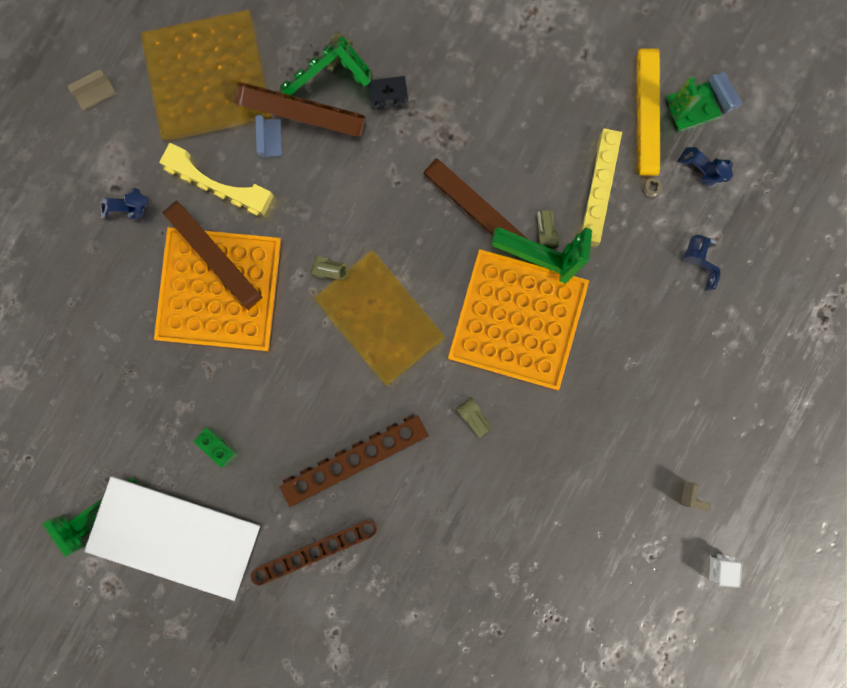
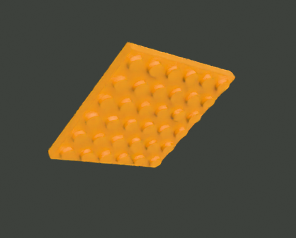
[154,227,281,352]
[448,249,590,391]

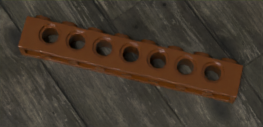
[279,414,429,507]

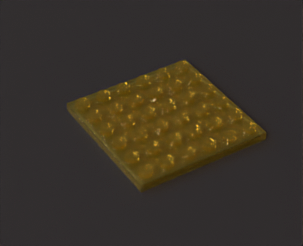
[140,10,273,141]

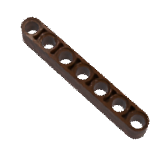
[234,83,366,136]
[423,158,528,259]
[162,200,263,310]
[251,519,378,586]

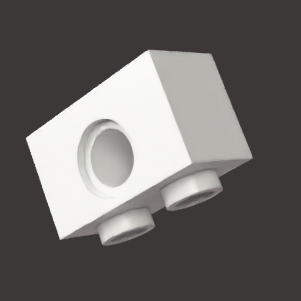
[709,554,741,587]

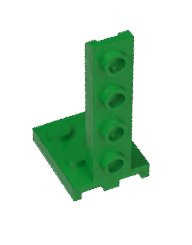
[279,36,372,95]
[665,77,722,132]
[491,227,592,284]
[42,477,139,557]

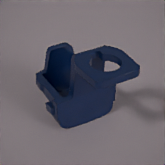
[678,147,734,186]
[100,188,148,220]
[682,235,721,291]

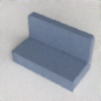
[707,71,743,114]
[255,115,282,158]

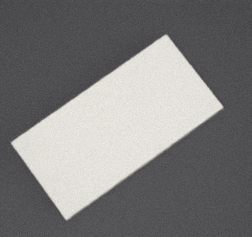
[84,476,261,601]

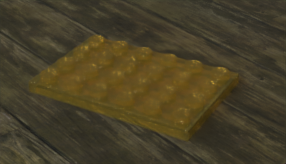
[314,250,446,386]

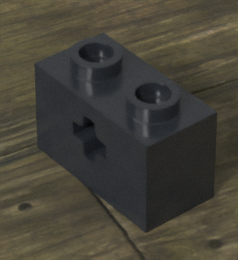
[368,76,408,110]

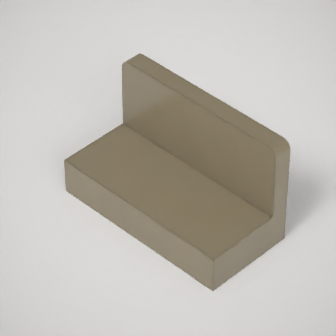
[67,69,116,110]
[681,482,711,511]

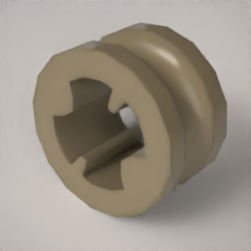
[643,178,662,197]

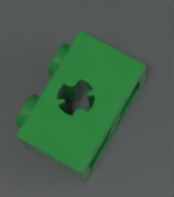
[193,427,238,468]

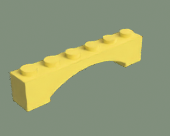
[580,128,622,247]
[159,143,274,216]

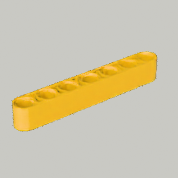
[637,48,660,176]

